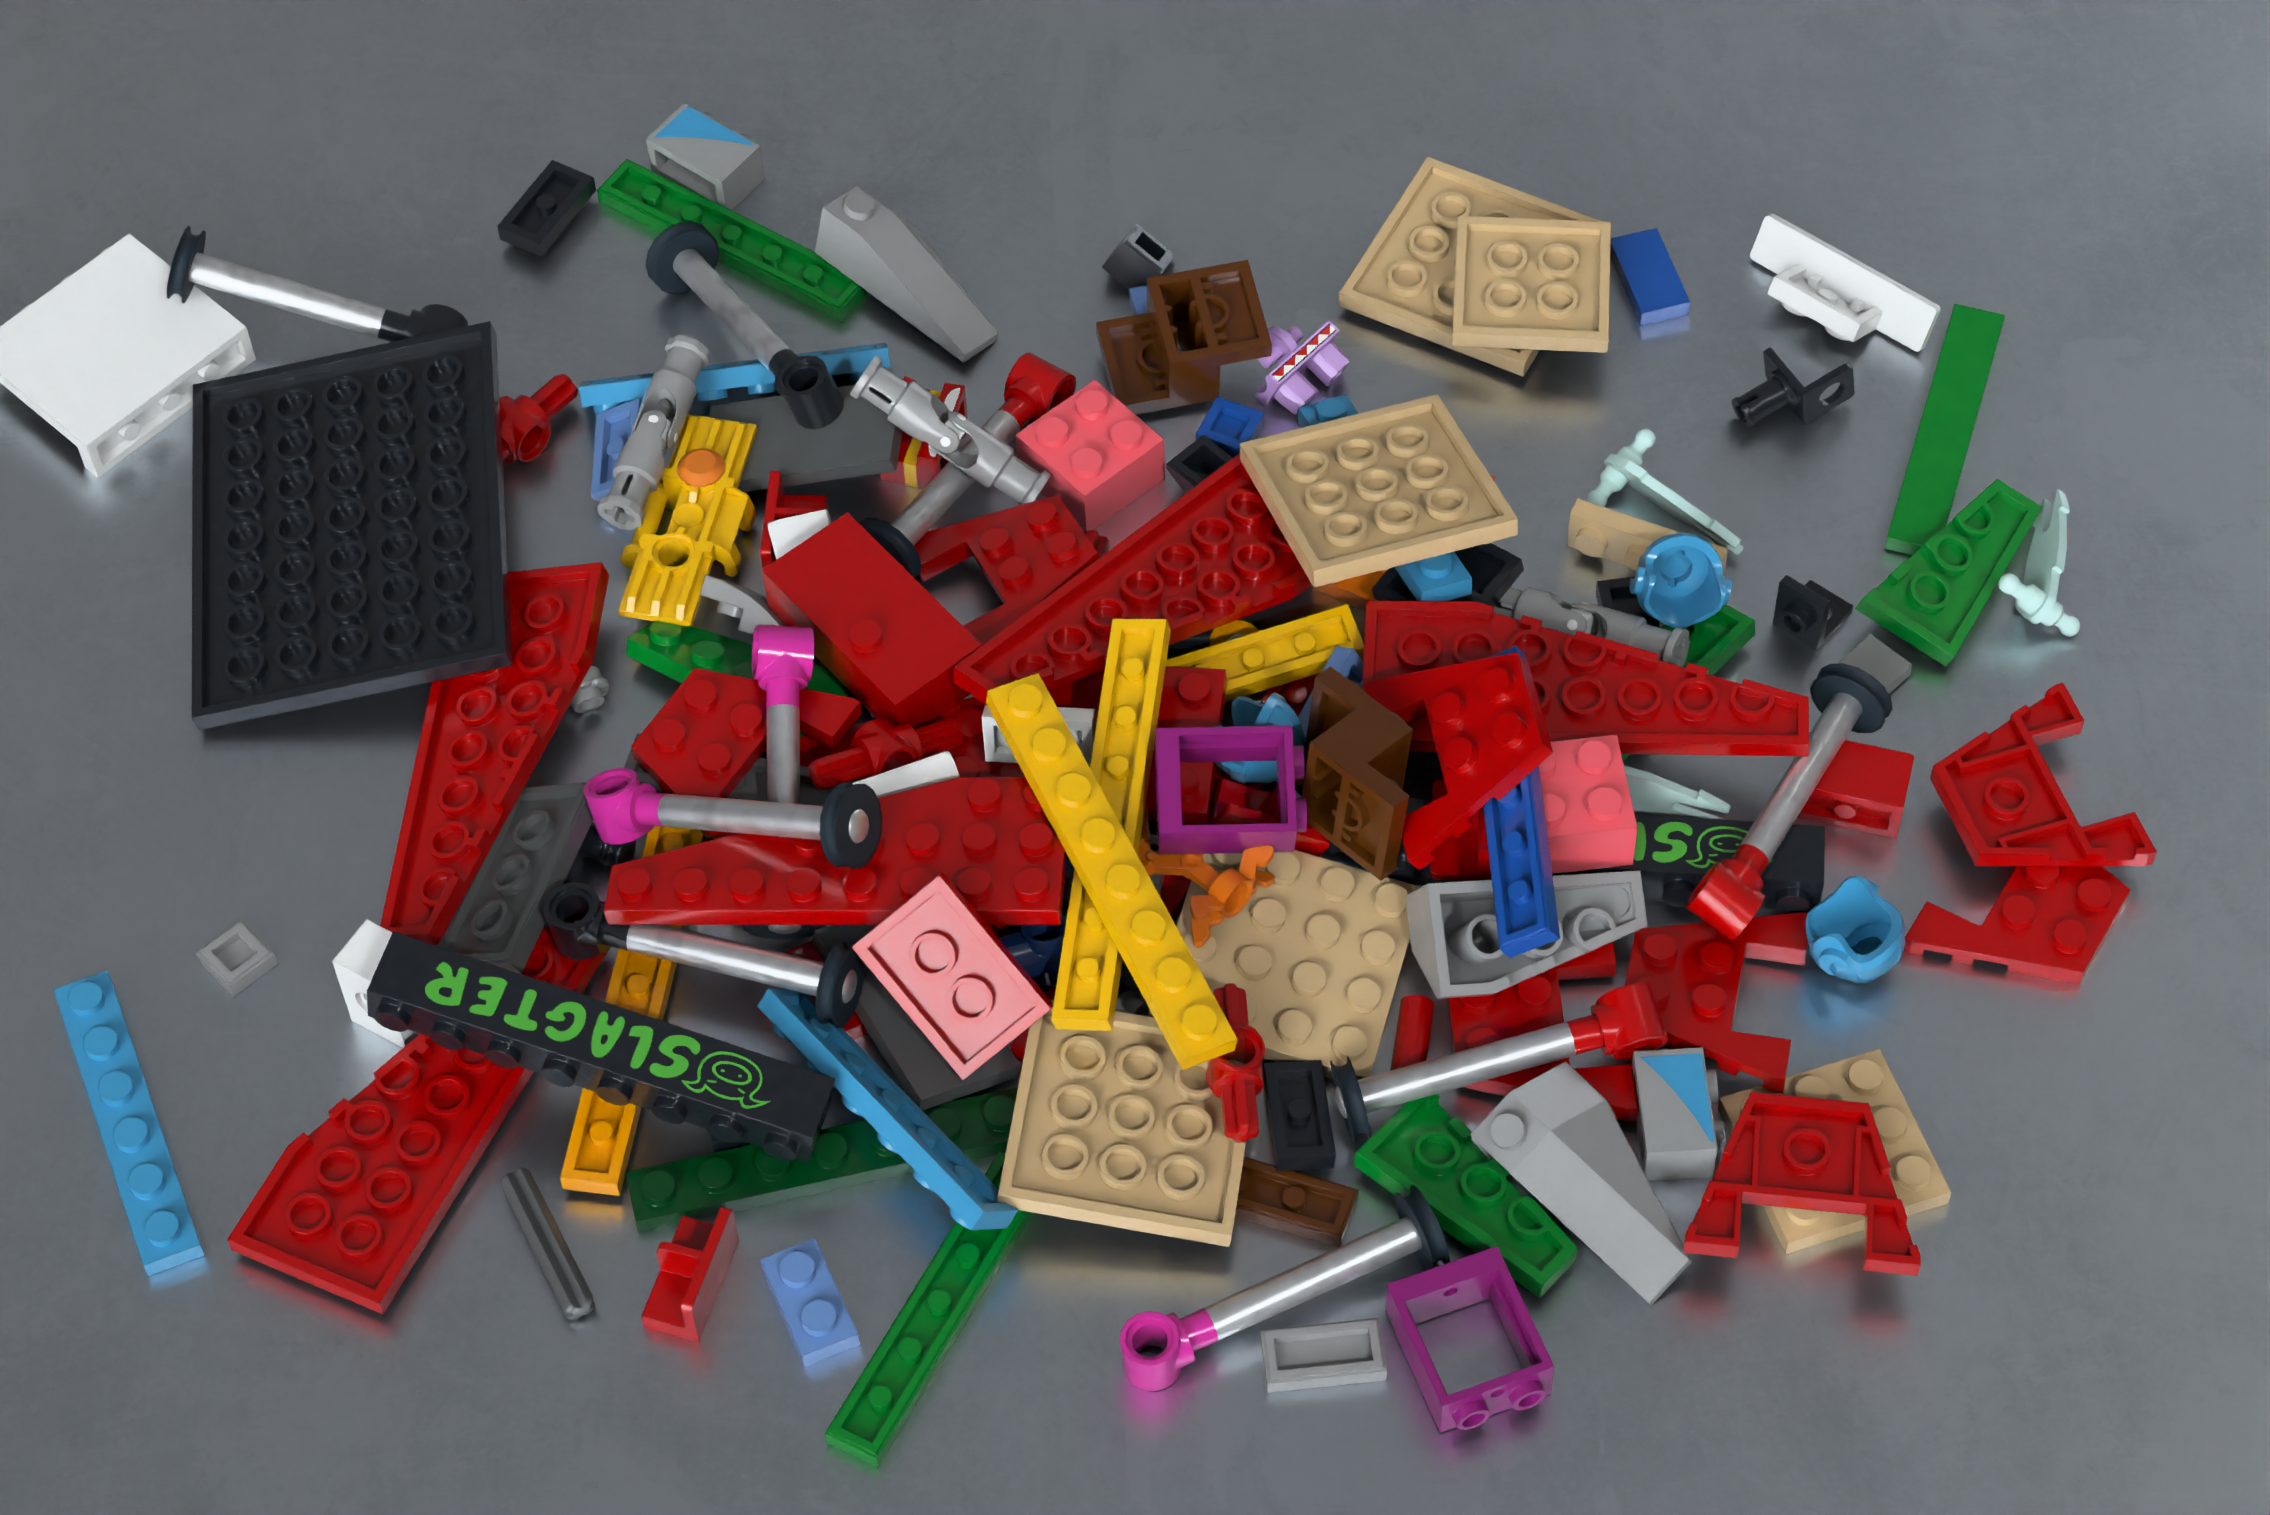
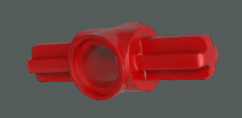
[500,374,578,463]
[809,718,964,790]
[1206,983,1265,1143]

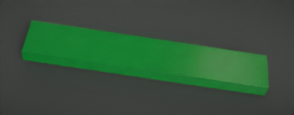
[597,159,868,323]
[1885,304,2005,555]
[824,1151,1033,1468]

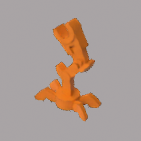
[1138,804,1275,948]

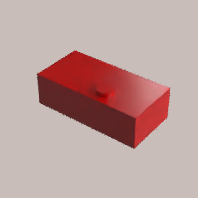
[762,512,982,729]

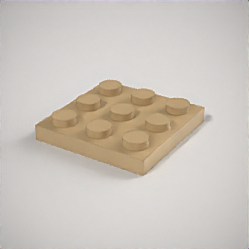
[1452,215,1611,353]
[1718,1048,1951,1254]

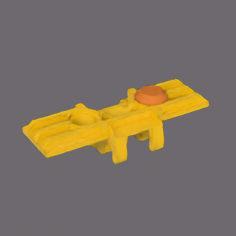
[618,414,757,627]

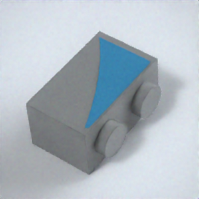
[646,103,765,211]
[1631,1047,1726,1181]

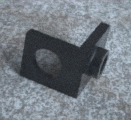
[1773,575,1853,651]

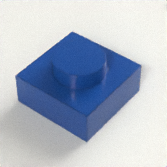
[1196,397,1264,458]

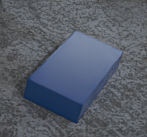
[1610,228,1690,326]

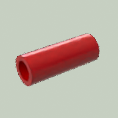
[1390,995,1434,1071]

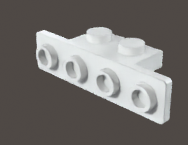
[1750,214,1941,352]

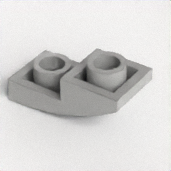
[700,575,786,634]

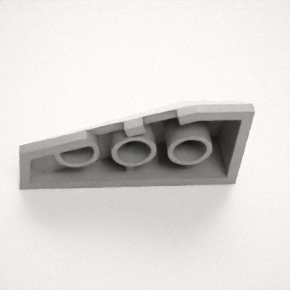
[815,186,999,363]
[1405,871,1648,999]
[1470,1061,1692,1305]

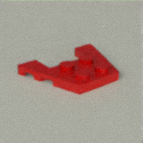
[914,495,1100,645]
[1364,652,1553,870]
[631,668,862,840]
[1930,683,2157,866]
[1904,866,2131,984]
[1624,912,1808,1094]
[1447,942,1638,1121]
[1683,1092,1921,1276]

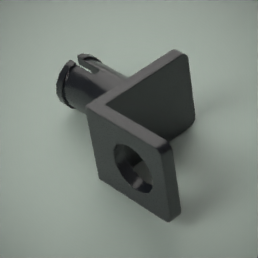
[1731,347,1855,428]

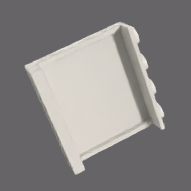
[0,234,256,478]

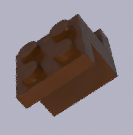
[1096,260,1272,415]
[1302,666,1413,881]

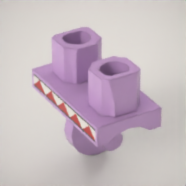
[1255,320,1350,416]

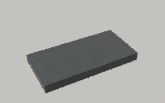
[708,378,903,492]
[437,782,593,974]
[812,925,1021,1110]

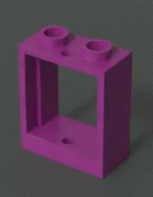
[1155,725,1307,855]
[1385,1246,1554,1433]

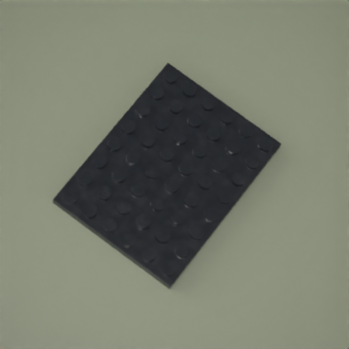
[192,321,512,730]

